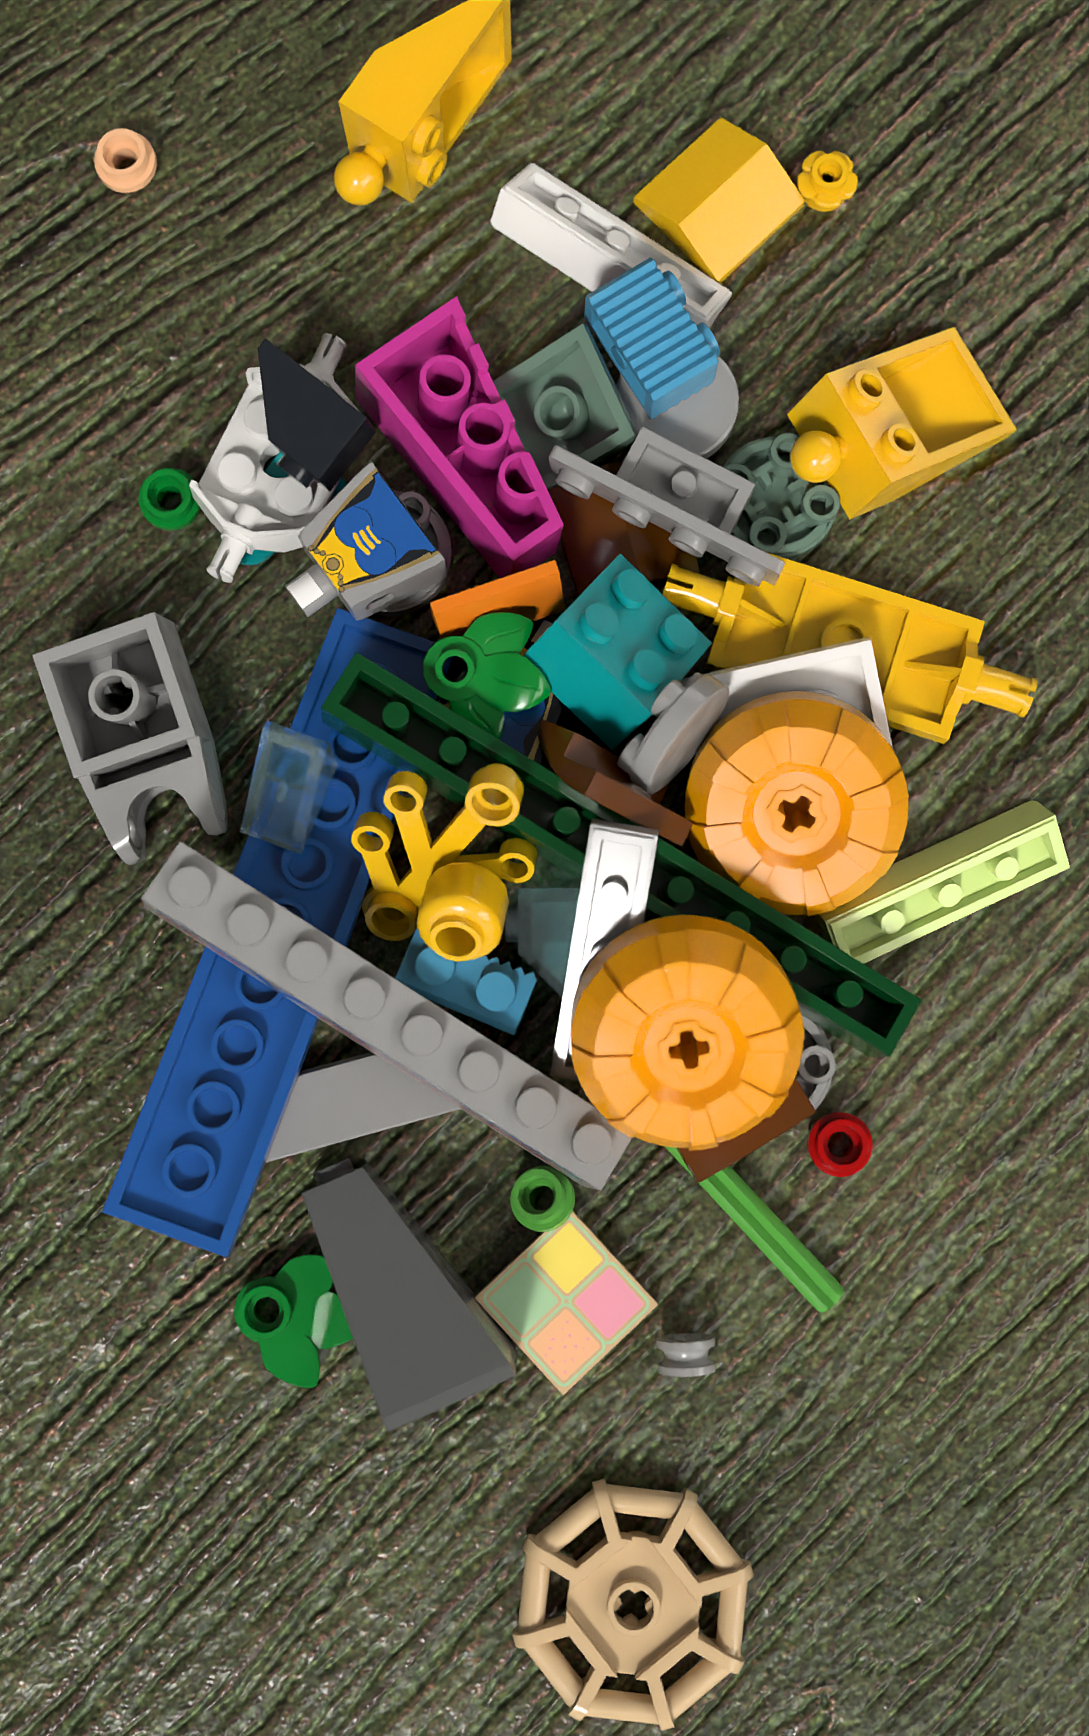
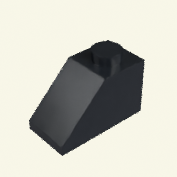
[257,338,376,492]

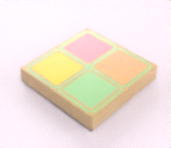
[475,1211,658,1395]

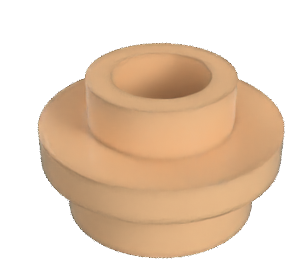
[94,128,157,193]

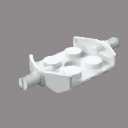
[189,333,361,583]

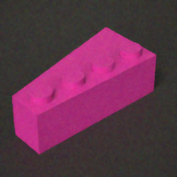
[355,296,564,578]

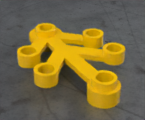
[351,764,538,941]

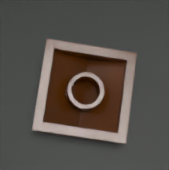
[548,462,700,597]

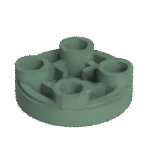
[723,433,840,561]

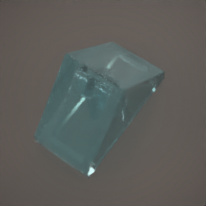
[240,720,338,854]

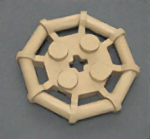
[512,1478,754,1731]

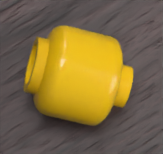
[416,862,509,961]

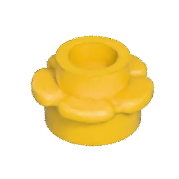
[797,151,858,212]

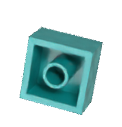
[523,554,712,750]

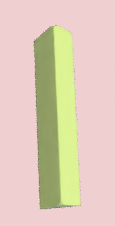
[815,800,1070,964]

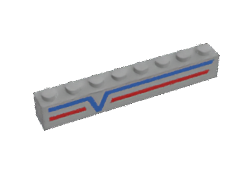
[141,842,632,1191]

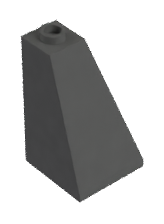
[302,1158,517,1432]

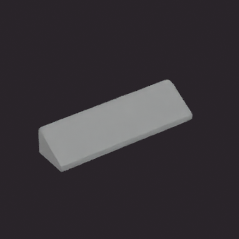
[266,1052,460,1162]

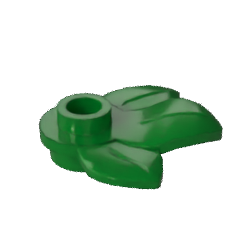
[423,612,551,740]
[234,1254,353,1388]

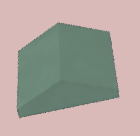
[493,324,638,490]

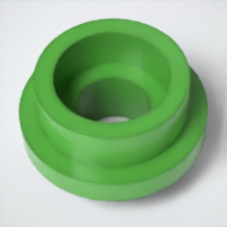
[510,1166,575,1232]

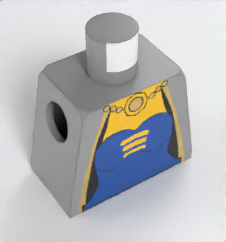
[285,462,448,621]

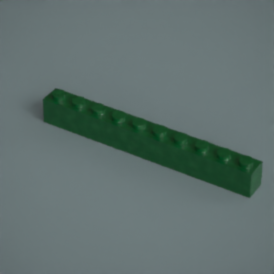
[321,652,922,1057]

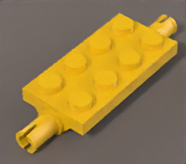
[662,552,1038,744]

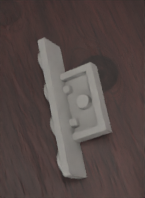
[549,427,785,586]

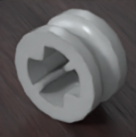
[656,1333,716,1377]

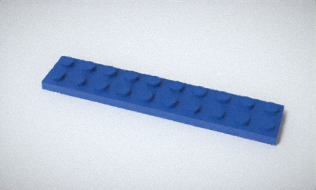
[102,608,456,1258]

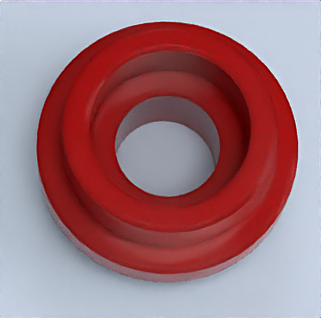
[807,1112,873,1177]

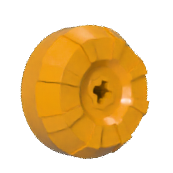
[685,691,909,916]
[570,915,804,1151]

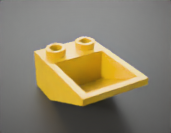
[334,0,512,206]
[787,327,1017,520]

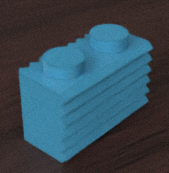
[584,257,720,419]
[395,929,537,1036]

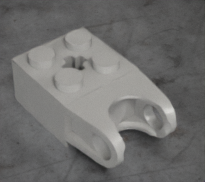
[32,612,228,865]

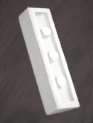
[491,163,732,328]

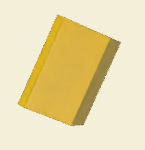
[633,117,805,284]

